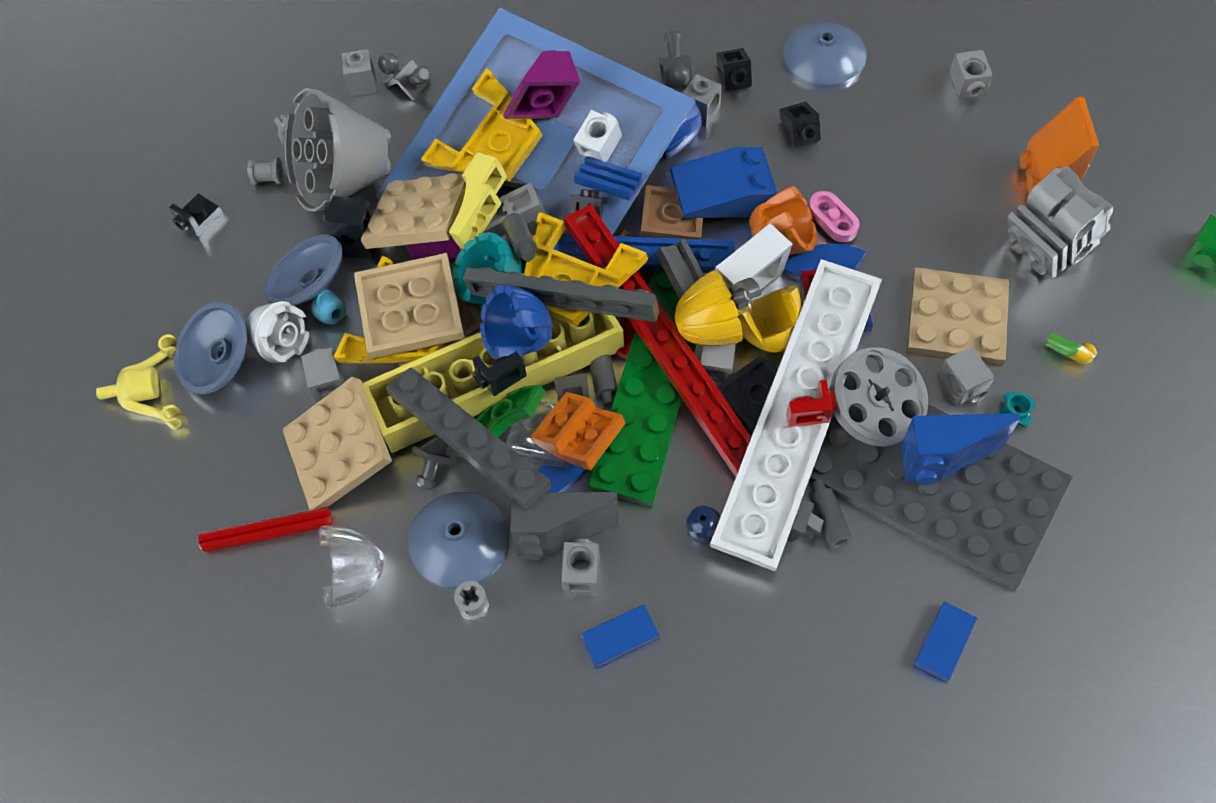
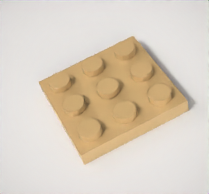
[361,173,466,249]
[354,253,465,359]
[906,267,1009,366]
[282,377,392,510]

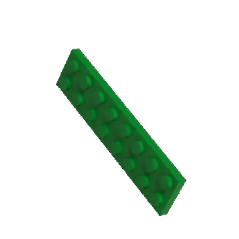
[588,271,697,508]

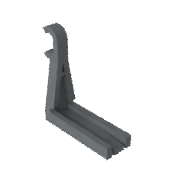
[656,239,761,310]

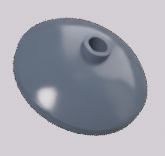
[783,21,867,88]
[264,234,342,306]
[174,302,247,394]
[408,492,509,589]

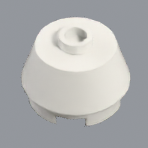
[245,301,309,363]

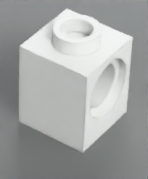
[573,110,622,162]

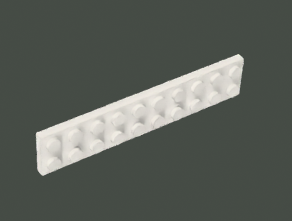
[710,259,882,572]

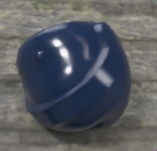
[686,506,721,544]

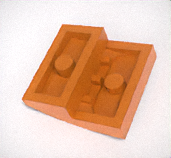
[530,392,626,470]

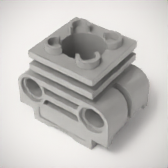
[1007,165,1113,279]

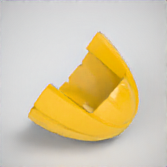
[675,270,743,346]
[737,285,802,353]

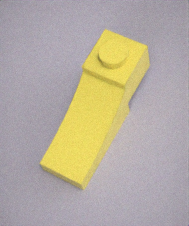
[448,152,508,249]

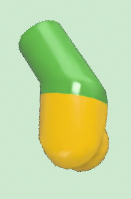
[1046,333,1097,365]

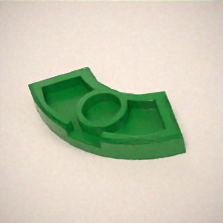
[476,385,546,437]

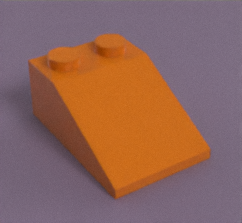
[1020,96,1099,193]

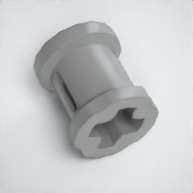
[247,158,284,185]
[454,581,489,621]

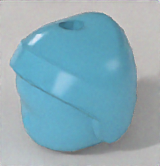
[311,290,347,324]

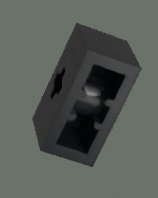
[323,196,376,260]

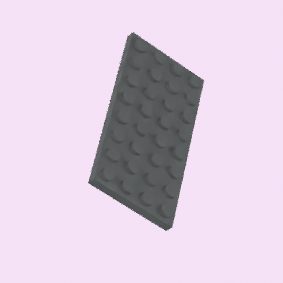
[808,375,1073,592]

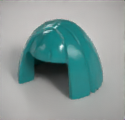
[452,232,524,305]

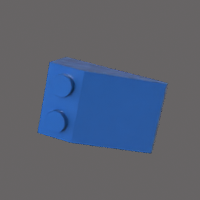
[669,147,778,218]
[901,413,1020,485]

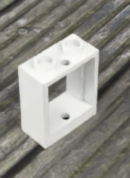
[715,223,792,302]

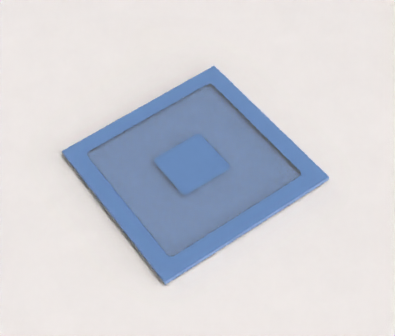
[376,7,695,235]

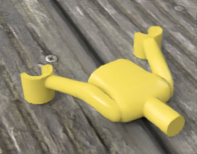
[96,334,182,429]

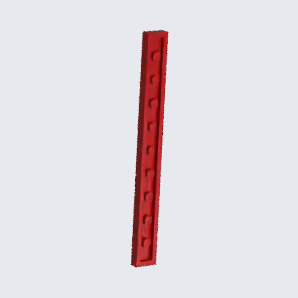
[564,204,752,477]

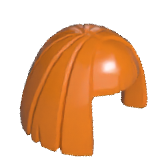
[749,185,817,254]

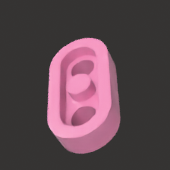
[809,191,859,243]

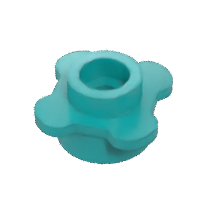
[999,392,1036,427]

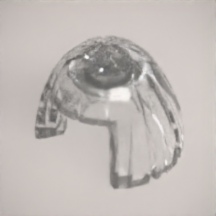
[318,525,384,608]

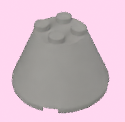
[285,88,391,211]

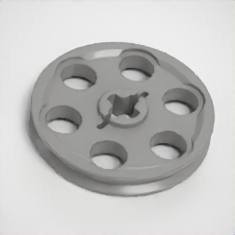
[829,347,928,447]

